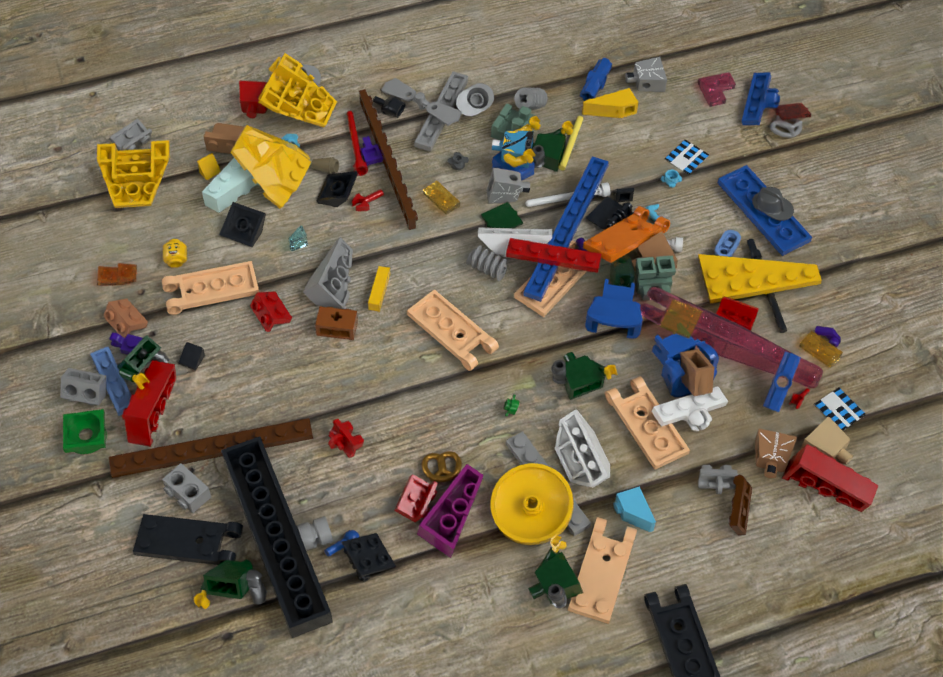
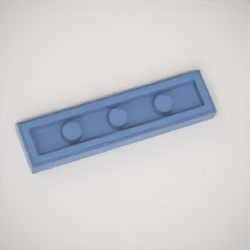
[90,346,131,416]

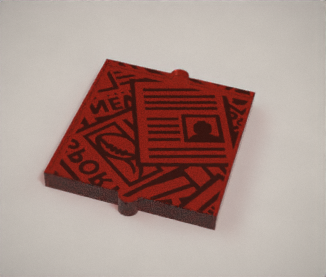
[773,103,811,120]

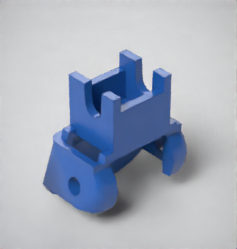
[585,279,643,339]
[652,323,719,397]

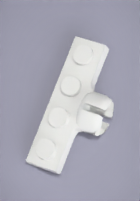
[652,386,728,432]

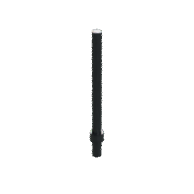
[747,239,787,333]

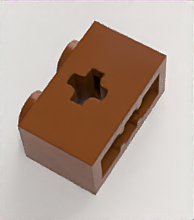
[315,306,358,340]

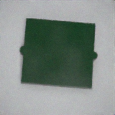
[481,202,523,229]

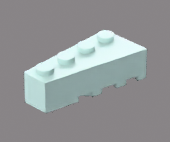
[202,158,259,213]

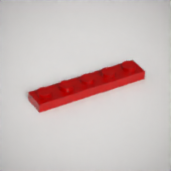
[506,238,602,273]

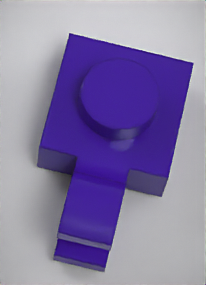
[361,136,383,166]
[109,332,143,355]

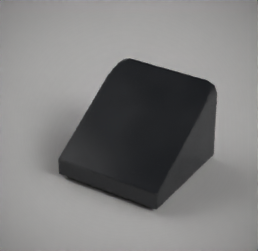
[613,188,634,202]
[178,342,205,370]

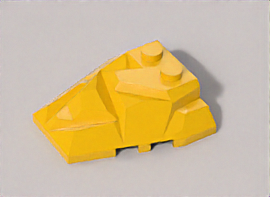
[258,53,337,128]
[230,125,311,208]
[97,140,170,208]

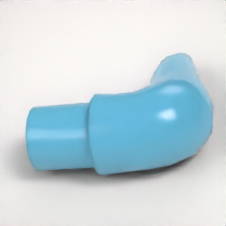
[646,204,660,222]

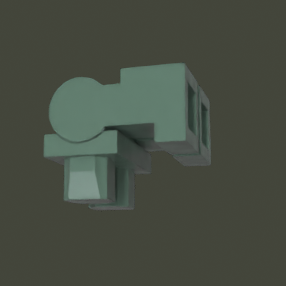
[490,103,535,141]
[634,255,676,301]

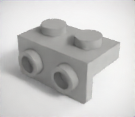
[109,119,152,151]

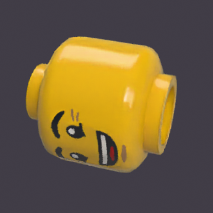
[163,239,187,268]

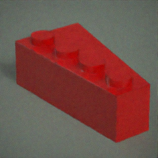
[122,360,176,447]
[782,444,879,512]

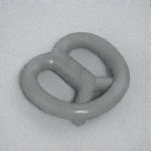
[770,113,803,138]

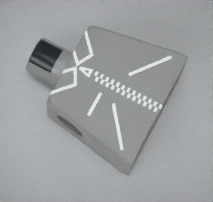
[625,57,667,92]
[486,168,530,204]

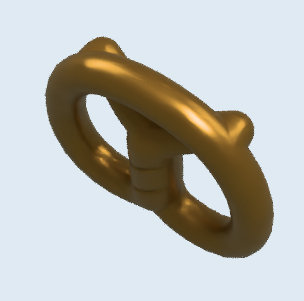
[422,451,462,482]

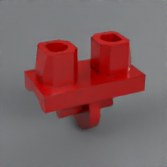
[328,419,364,458]

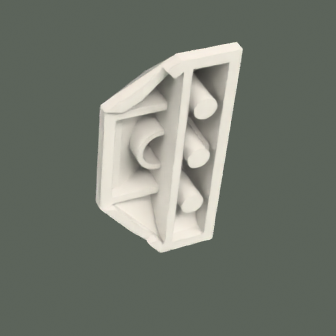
[478,227,552,257]
[555,410,610,488]

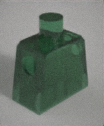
[610,256,635,288]

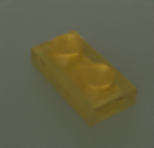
[423,181,460,215]
[799,331,843,368]

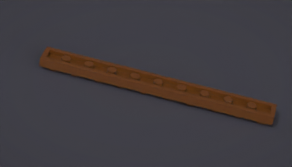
[359,89,418,230]
[109,418,313,478]

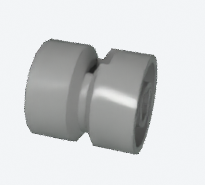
[297,516,333,551]

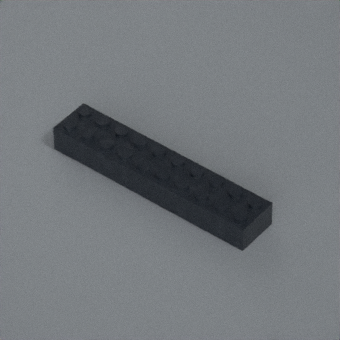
[221,436,333,638]

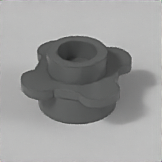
[448,152,469,170]

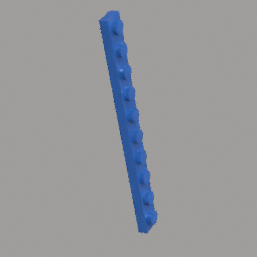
[524,156,609,302]

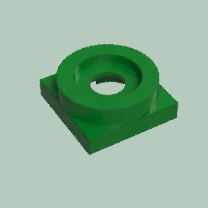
[63,409,107,454]

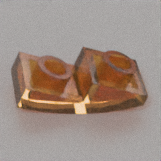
[97,263,137,286]

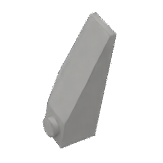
[303,237,353,309]

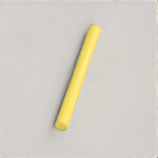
[559,116,583,170]

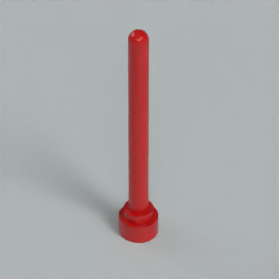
[347,111,368,176]

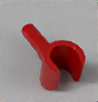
[789,388,810,409]

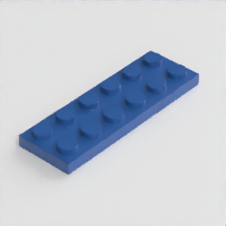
[717,165,812,256]

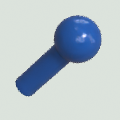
[324,530,360,557]

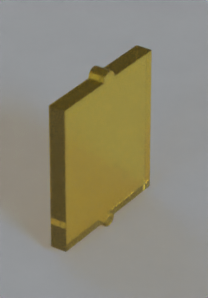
[660,299,702,339]

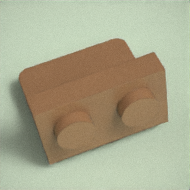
[204,123,244,154]

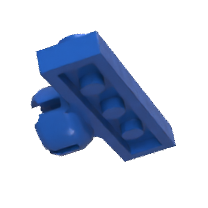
[742,72,780,125]

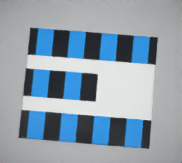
[665,140,709,174]
[814,387,866,431]

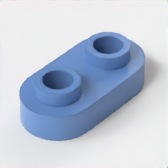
[714,230,741,257]

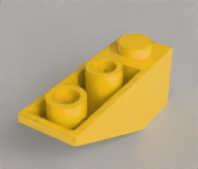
[582,88,638,118]

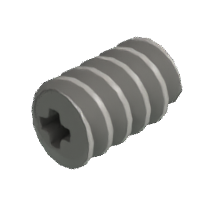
[514,87,548,110]
[466,245,507,281]

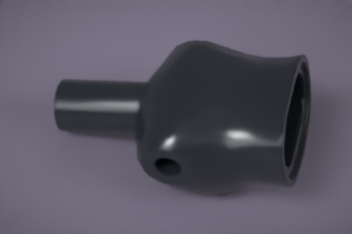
[373,96,406,118]

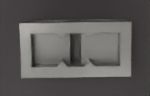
[61,368,107,405]
[162,463,211,513]

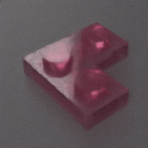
[698,72,736,107]

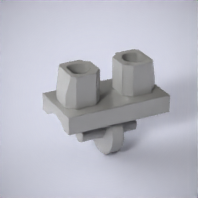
[698,465,738,494]

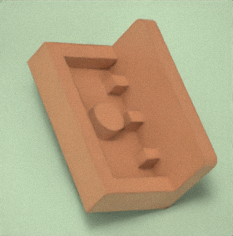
[104,298,148,338]

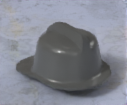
[752,187,794,221]

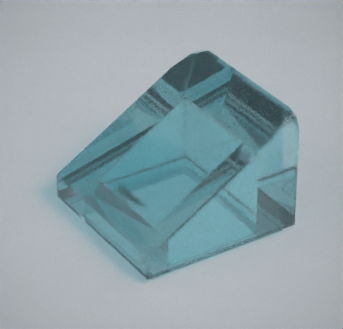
[288,225,308,252]

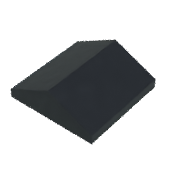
[316,171,358,207]
[219,202,266,247]

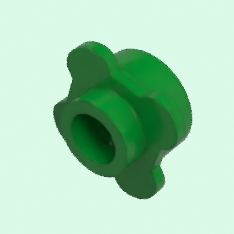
[503,394,520,417]

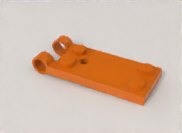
[583,206,670,263]

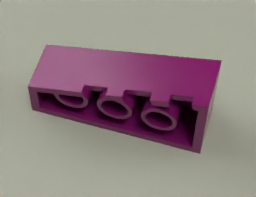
[417,464,484,558]

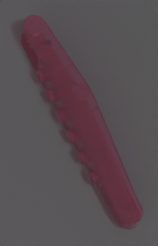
[640,287,823,388]

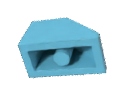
[613,486,656,532]

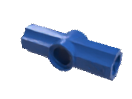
[580,58,612,101]
[763,351,801,412]

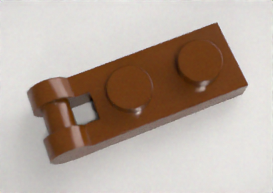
[729,475,752,536]

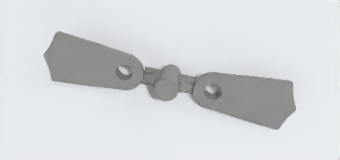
[381,78,462,126]

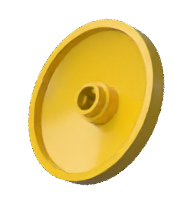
[490,463,574,545]

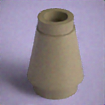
[312,157,339,174]

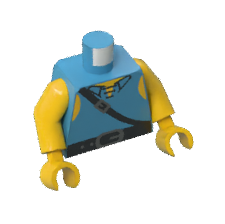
[492,116,541,168]

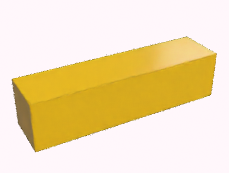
[368,266,390,312]

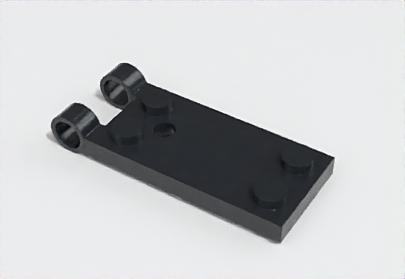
[133,514,243,565]
[644,584,720,677]

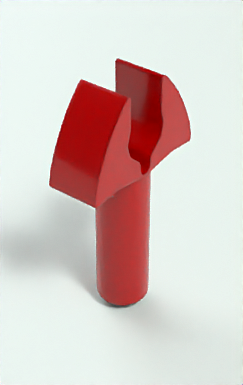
[352,189,384,212]

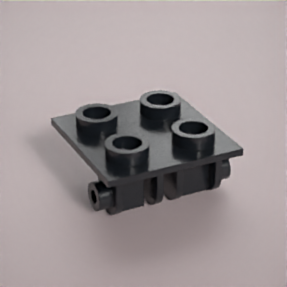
[586,196,634,230]
[341,533,396,582]

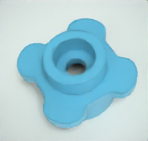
[281,134,300,147]
[661,169,682,188]

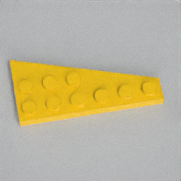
[698,254,822,304]

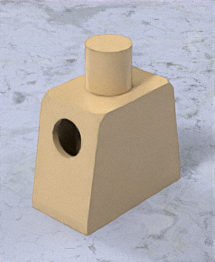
[801,416,853,465]

